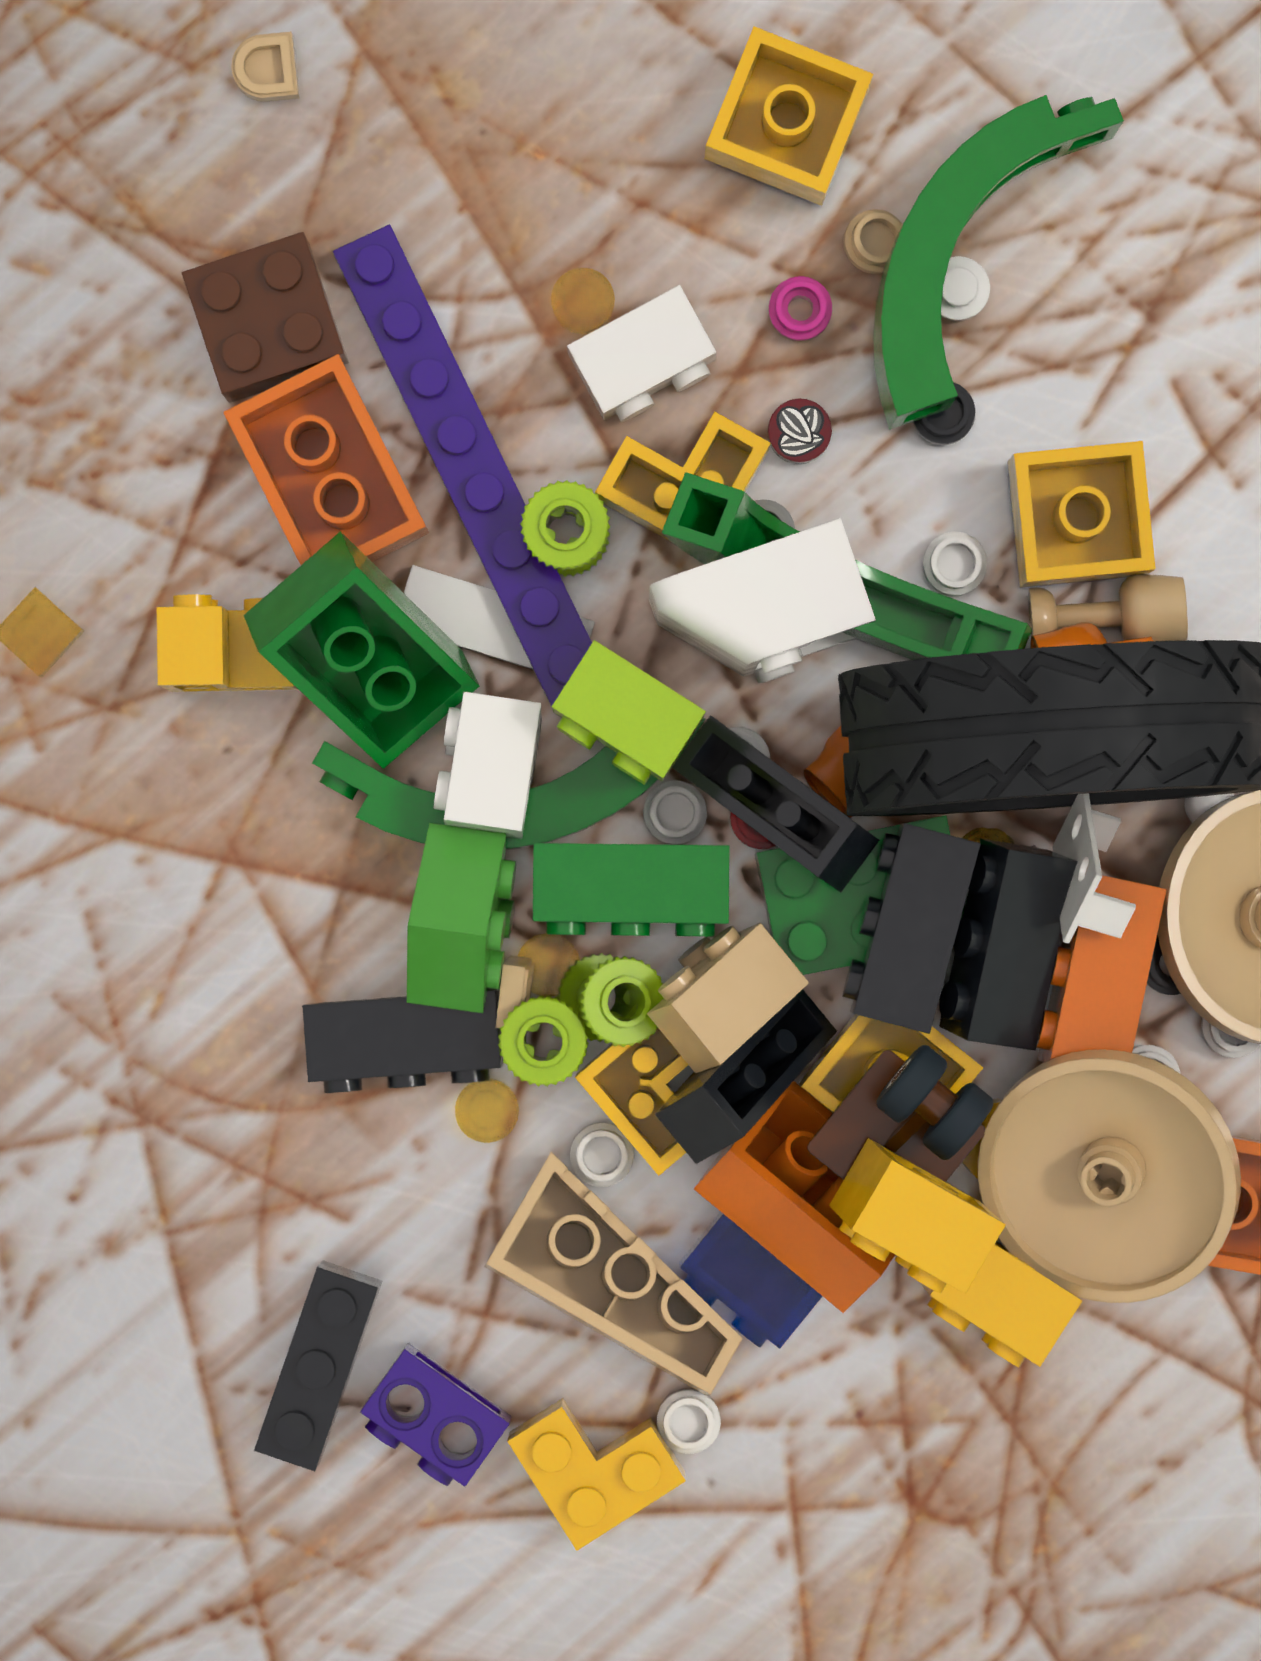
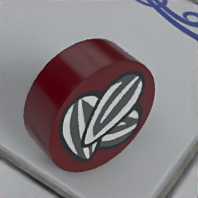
[768,398,832,464]

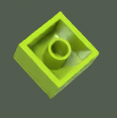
[552,640,706,785]

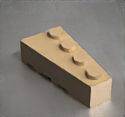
[484,1152,743,1395]

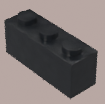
[672,715,880,892]
[842,823,981,1034]
[939,838,1078,1051]
[655,989,837,1164]
[302,990,503,1093]
[254,1261,383,1472]

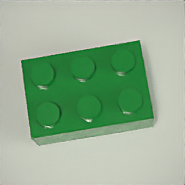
[243,531,480,769]
[755,815,965,975]
[533,843,730,937]

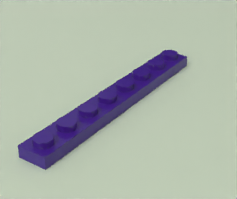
[333,224,592,708]

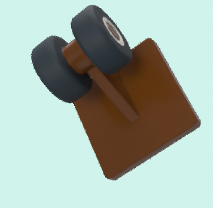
[807,1045,993,1182]

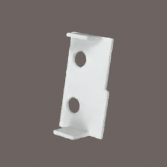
[1052,793,1136,944]

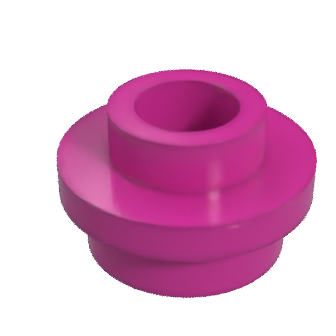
[768,276,832,341]

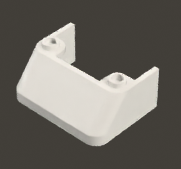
[649,518,876,684]

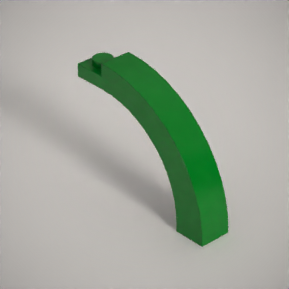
[873,95,1124,430]
[662,472,1032,660]
[312,718,706,849]

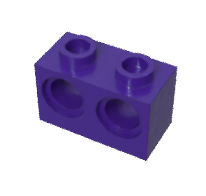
[360,1343,512,1487]

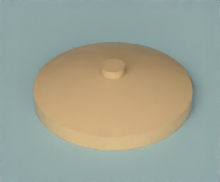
[1158,790,1261,1044]
[978,1049,1241,1303]

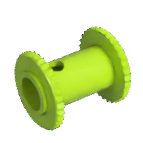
[520,480,611,577]
[557,953,663,1047]
[498,994,589,1087]

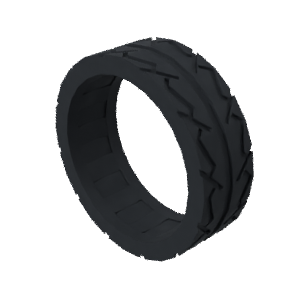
[838,640,1261,816]

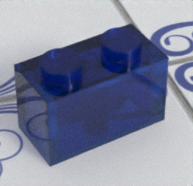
[679,1211,822,1349]

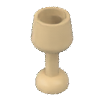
[1028,574,1188,641]

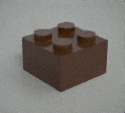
[181,232,349,403]

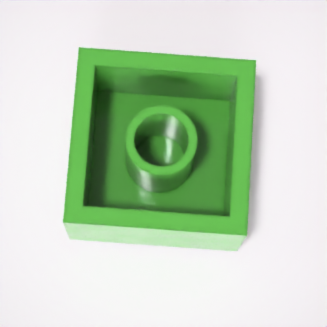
[407,823,516,1013]

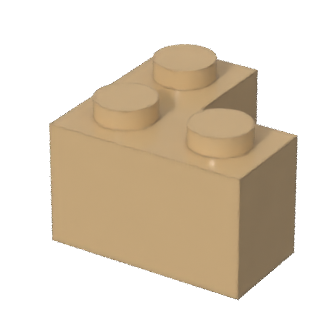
[647,923,809,1074]

